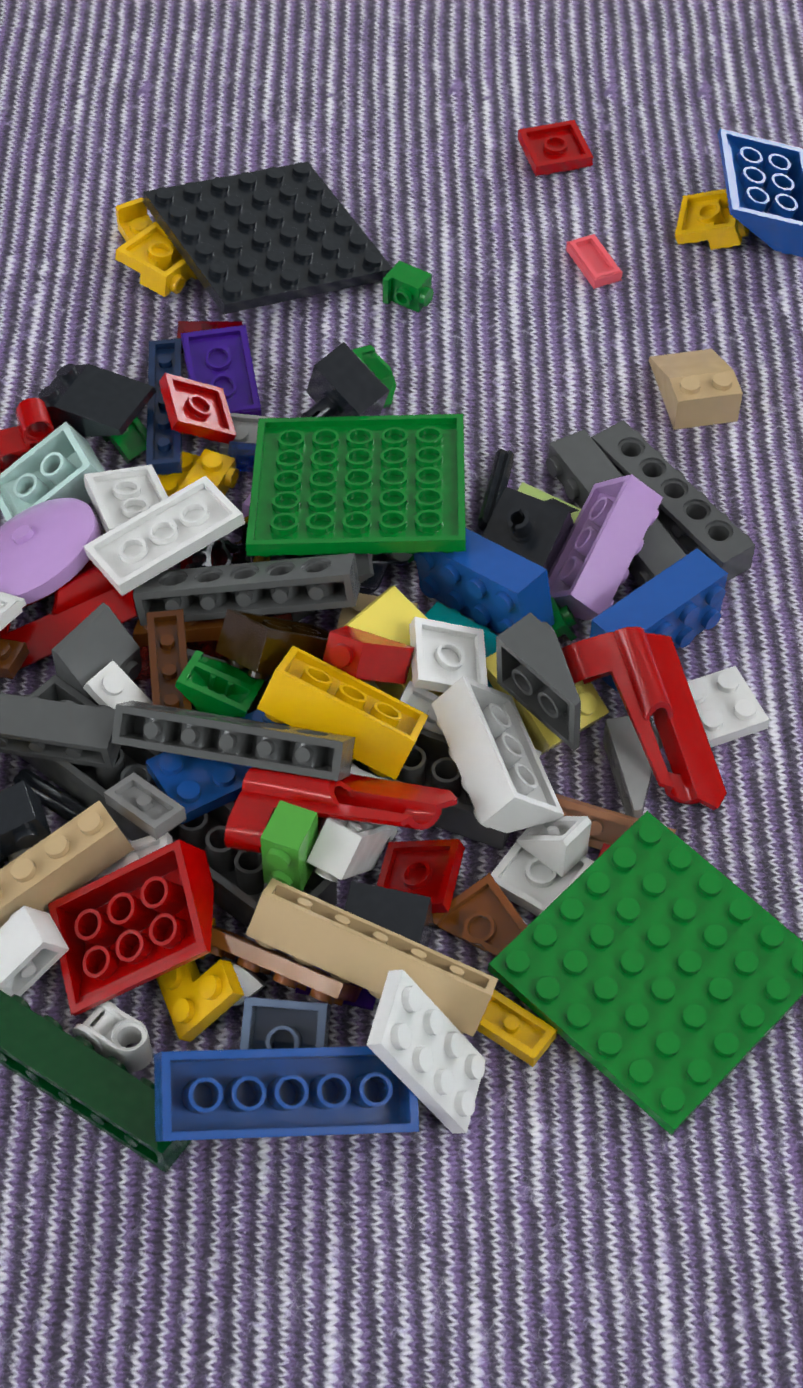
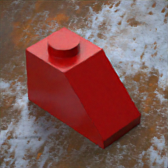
[323,625,415,684]

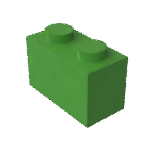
[260,800,318,891]

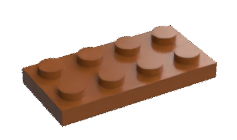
[211,925,362,1006]

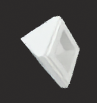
[233,964,267,1006]

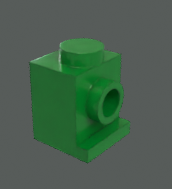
[383,260,434,312]

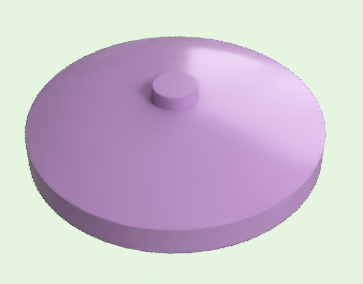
[0,498,101,605]

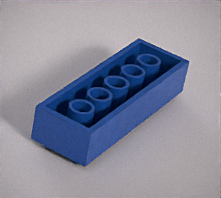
[154,1046,419,1142]

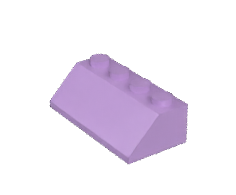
[548,474,663,621]

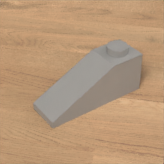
[603,716,662,818]

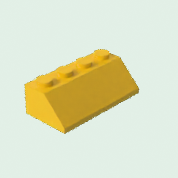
[257,646,429,780]

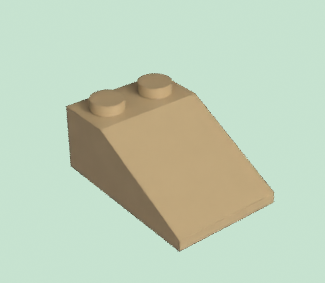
[649,349,743,430]

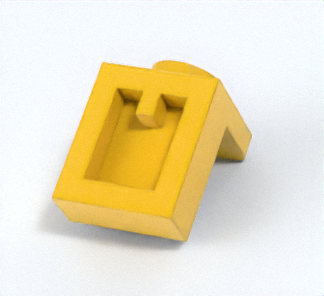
[115,197,153,242]

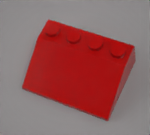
[48,839,214,1016]

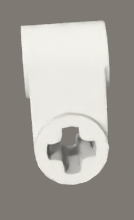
[72,1001,153,1072]

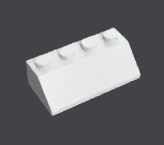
[431,676,564,833]

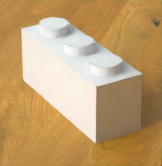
[306,818,393,882]

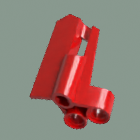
[0,560,137,678]
[561,626,727,810]
[224,767,457,853]

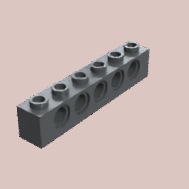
[591,420,755,582]
[133,553,361,626]
[111,701,355,781]

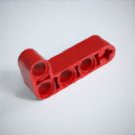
[0,398,54,474]

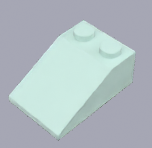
[0,421,105,521]

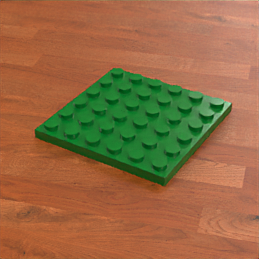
[246,414,466,557]
[487,811,803,1136]

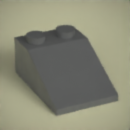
[496,612,581,751]

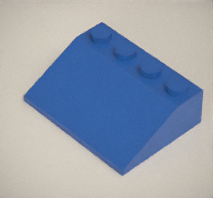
[718,128,803,257]

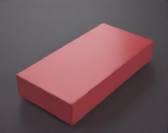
[566,234,622,289]

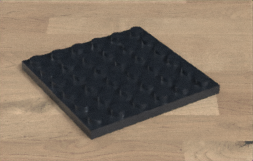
[143,162,392,314]

